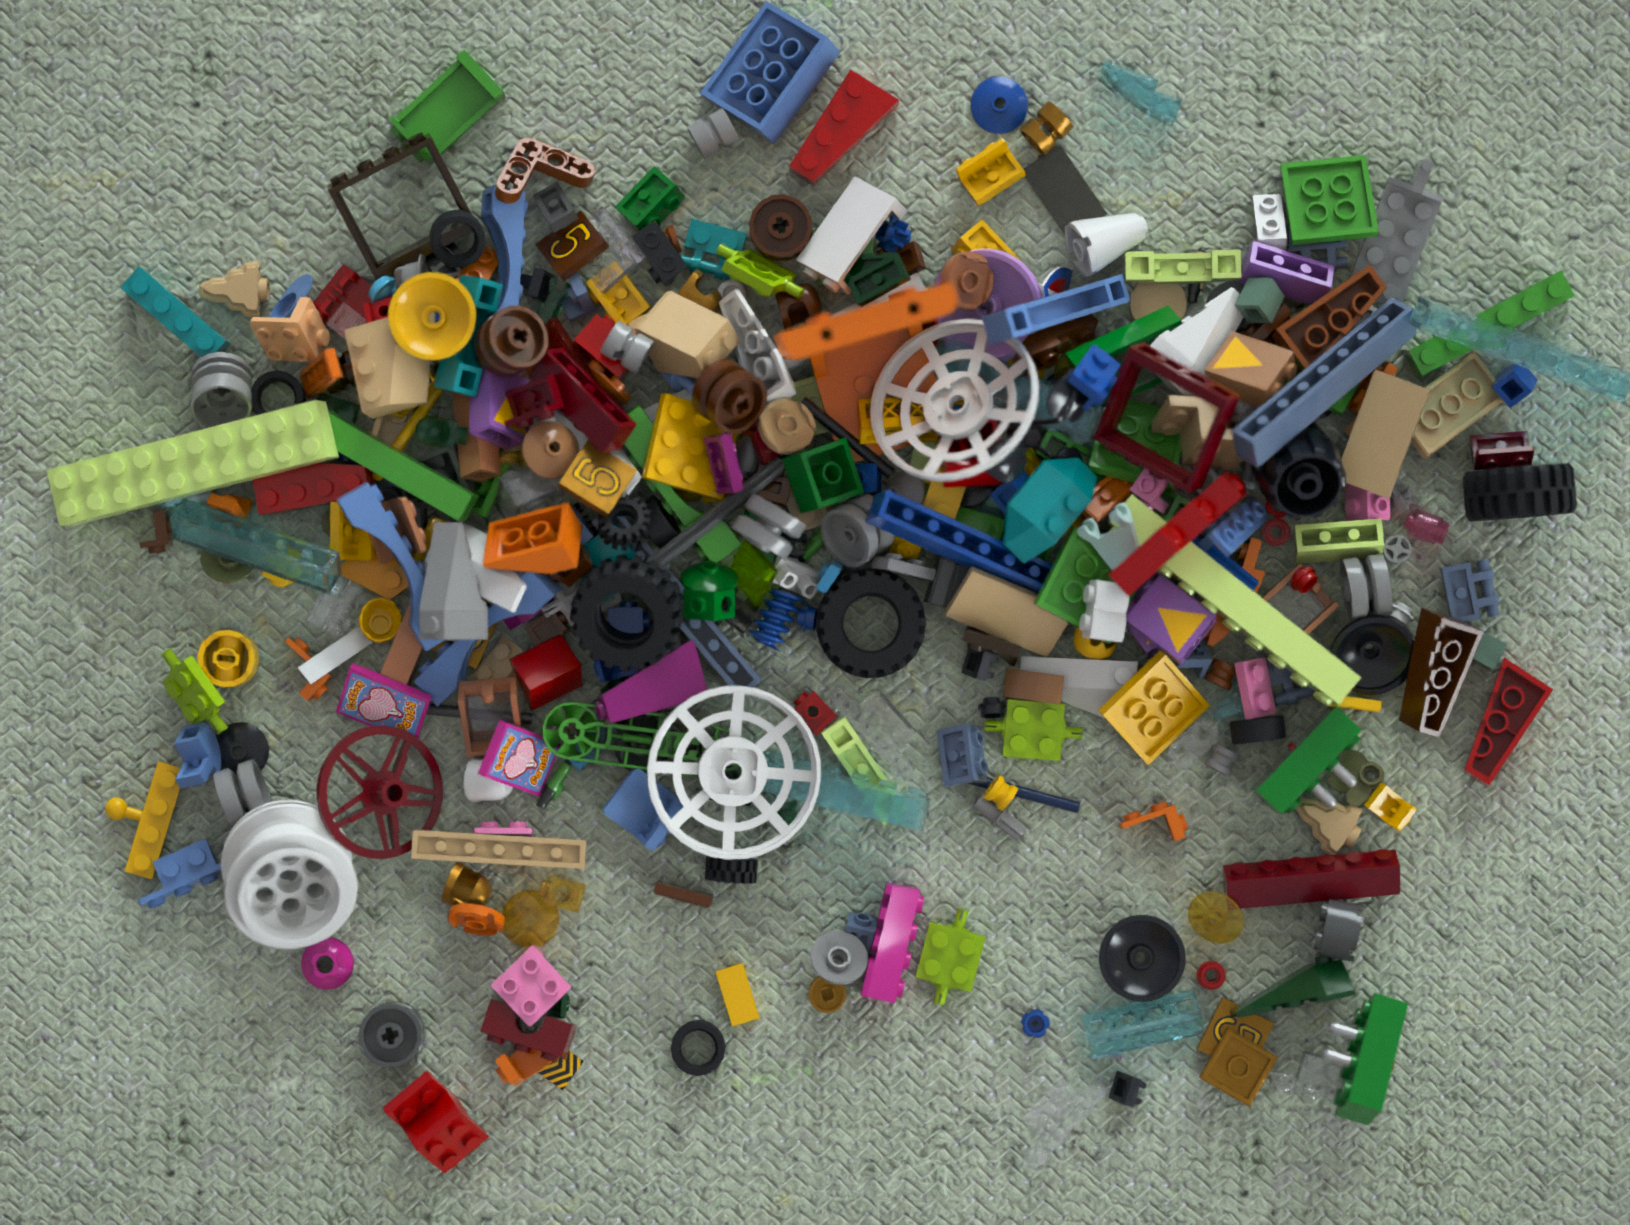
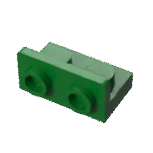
[615,166,685,231]

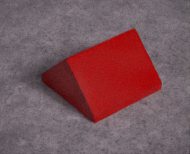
[509,634,583,711]

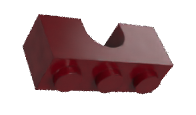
[480,998,577,1063]

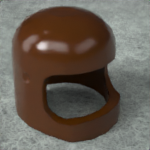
[775,283,822,331]

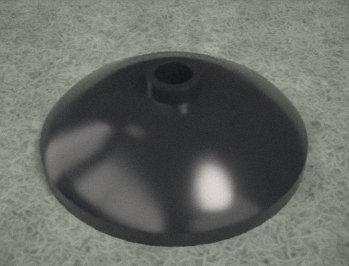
[1330,615,1414,695]
[1099,915,1186,1002]

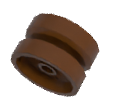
[749,194,812,262]
[474,306,548,377]
[691,359,767,434]

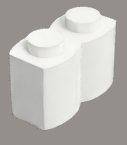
[1079,580,1130,642]

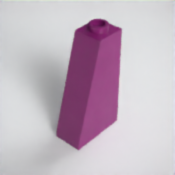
[595,640,707,725]

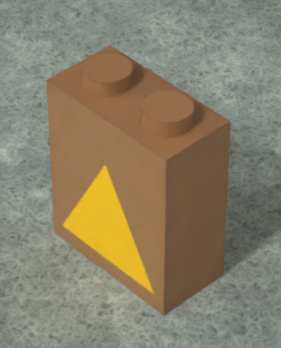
[1204,331,1297,407]

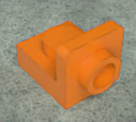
[206,493,253,527]

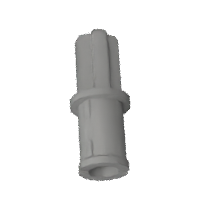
[973,792,1026,840]

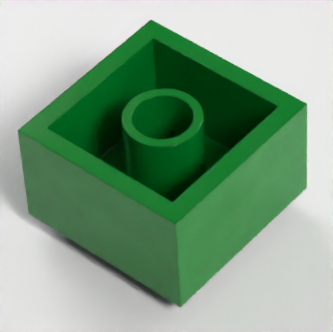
[782,437,864,514]

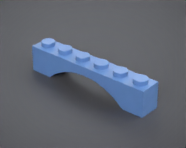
[476,185,528,360]
[981,274,1130,345]
[335,482,444,651]
[414,571,562,707]

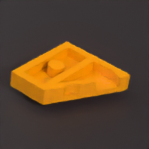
[335,550,408,600]

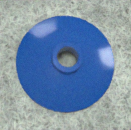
[971,77,1028,134]

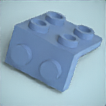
[602,768,684,852]

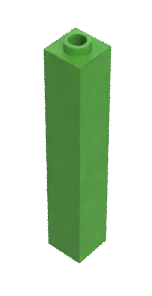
[328,411,479,521]

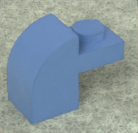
[174,722,221,788]

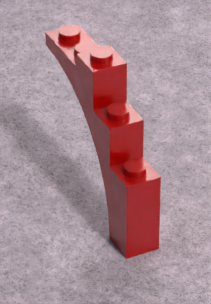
[1108,471,1248,596]

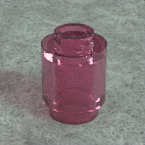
[1404,509,1449,545]

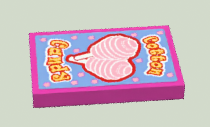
[336,663,433,740]
[478,720,562,797]

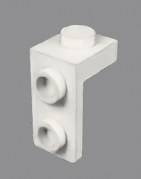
[1252,194,1287,251]

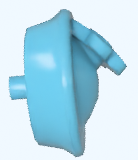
[368,275,397,303]

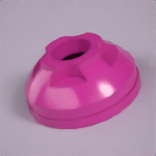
[301,937,354,990]

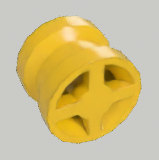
[983,775,1018,811]

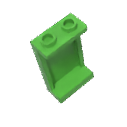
[389,50,505,166]

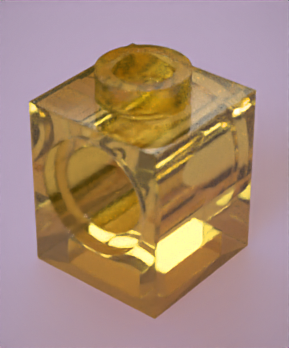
[539,874,586,913]

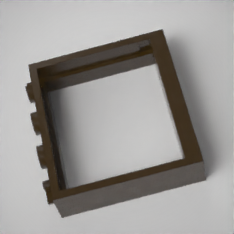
[327,132,473,281]

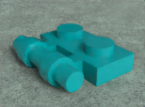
[681,219,747,280]

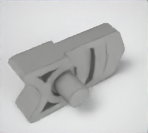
[1391,477,1419,515]

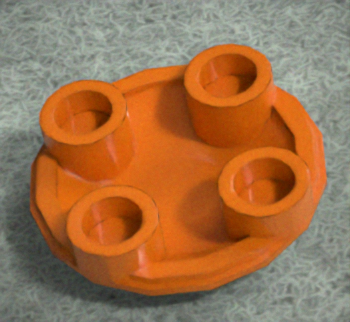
[585,359,632,404]

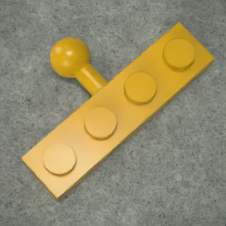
[105,761,181,880]

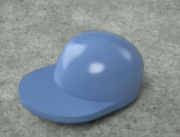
[269,274,313,318]

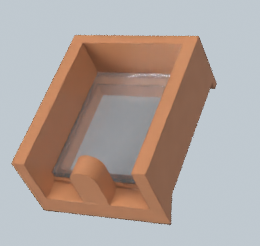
[1261,563,1339,635]
[458,676,523,757]

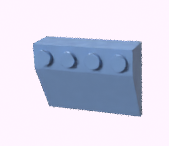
[700,1,840,144]

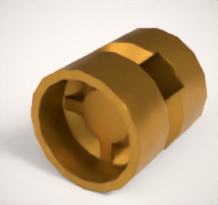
[1019,101,1074,156]
[809,976,846,1013]

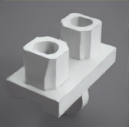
[764,556,820,599]

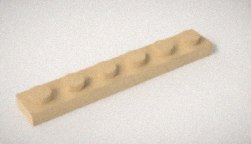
[411,830,587,869]

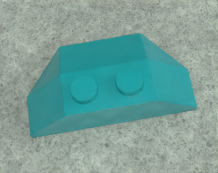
[1002,457,1097,563]

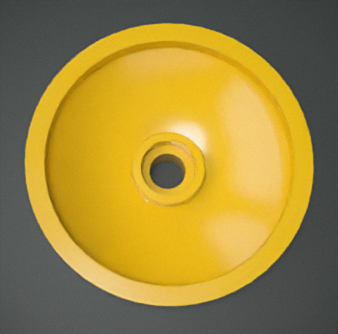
[388,272,476,360]

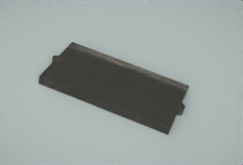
[1024,145,1107,236]

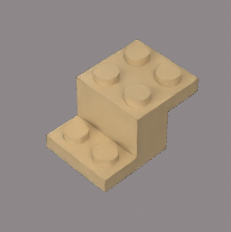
[1151,395,1243,469]

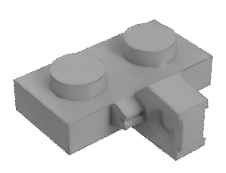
[871,553,936,581]

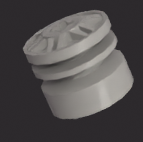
[190,352,252,427]

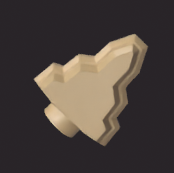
[199,261,270,318]
[1295,798,1363,855]

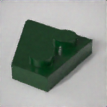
[845,252,911,307]

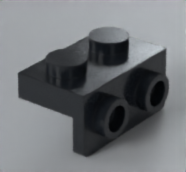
[631,221,687,287]

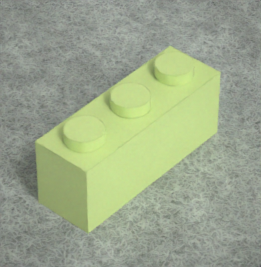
[1293,518,1385,564]

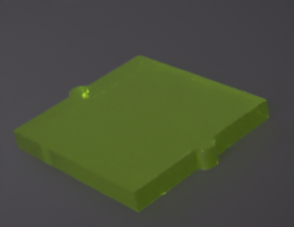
[730,539,778,607]

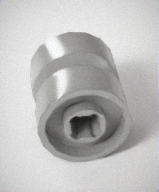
[687,108,740,159]
[600,321,654,374]

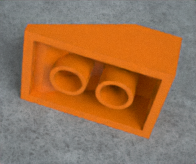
[483,502,583,574]

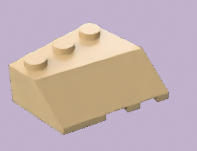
[344,313,436,419]

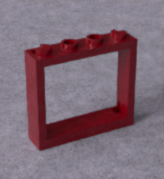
[1093,342,1240,493]

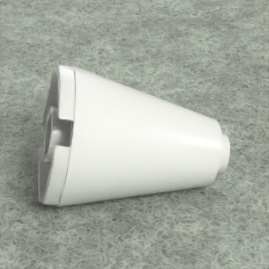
[1065,213,1148,277]

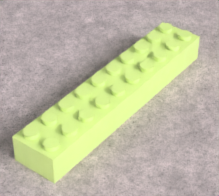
[47,400,339,526]
[1106,495,1361,706]

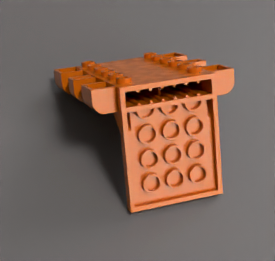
[773,281,957,463]

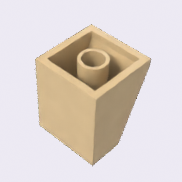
[634,291,740,378]

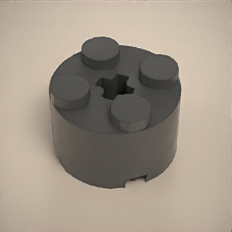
[1314,899,1364,962]

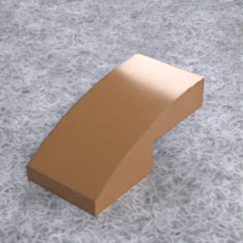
[1003,668,1064,704]

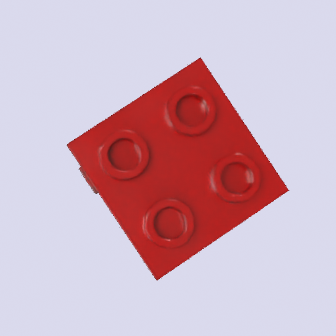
[313,263,372,338]

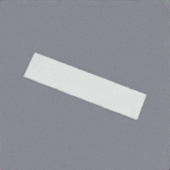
[298,626,373,684]

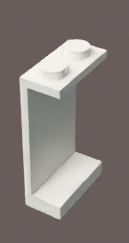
[796,176,907,295]

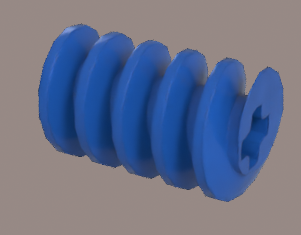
[749,588,804,652]

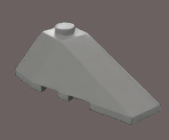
[419,522,488,640]

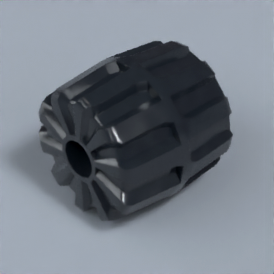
[1250,422,1346,521]

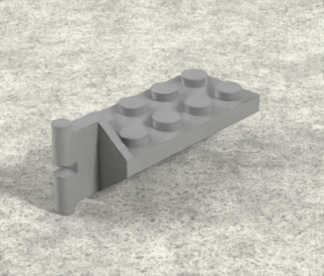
[1349,159,1444,304]

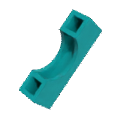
[120,266,231,357]
[434,275,503,397]

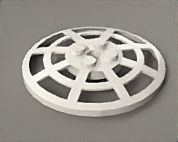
[870,319,1039,481]
[647,685,821,860]

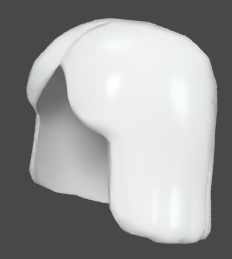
[463,756,513,803]

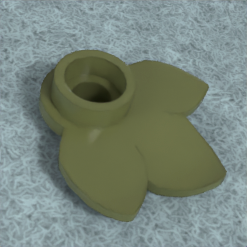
[1326,750,1384,805]

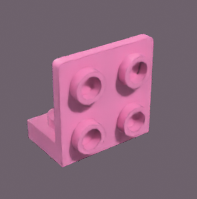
[490,945,571,1026]

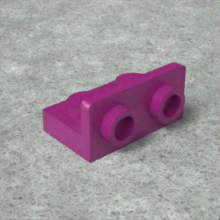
[704,432,744,494]

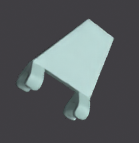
[1077,503,1140,571]

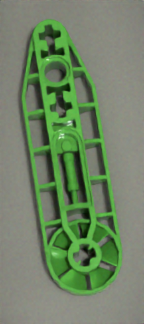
[542,701,741,776]

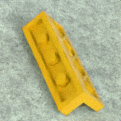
[858,398,965,444]

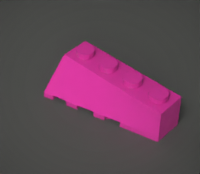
[861,882,924,1003]

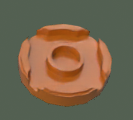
[447,903,505,936]

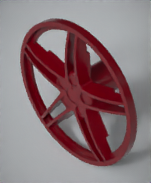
[316,726,443,859]

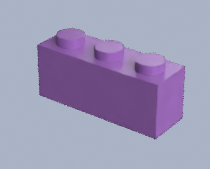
[1239,241,1335,305]

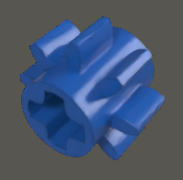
[875,216,911,252]

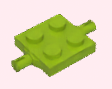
[716,243,805,299]
[161,648,228,734]
[984,698,1083,761]
[915,908,986,1006]

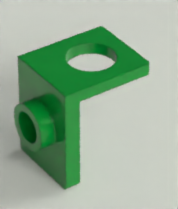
[683,589,735,621]

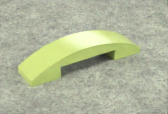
[1125,250,1241,284]
[821,716,908,825]

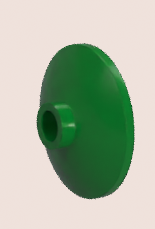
[680,561,738,591]

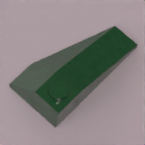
[1230,956,1356,1018]

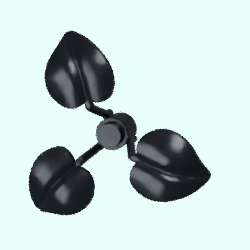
[979,368,1088,482]

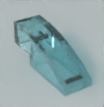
[1100,61,1182,126]

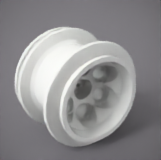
[221,800,358,949]

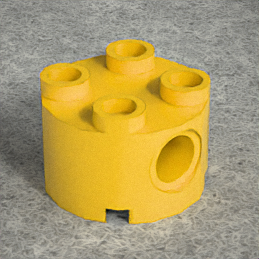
[197,630,260,688]

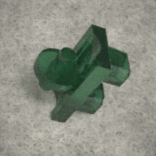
[415,414,468,450]

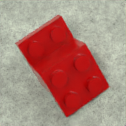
[383,1071,489,1174]

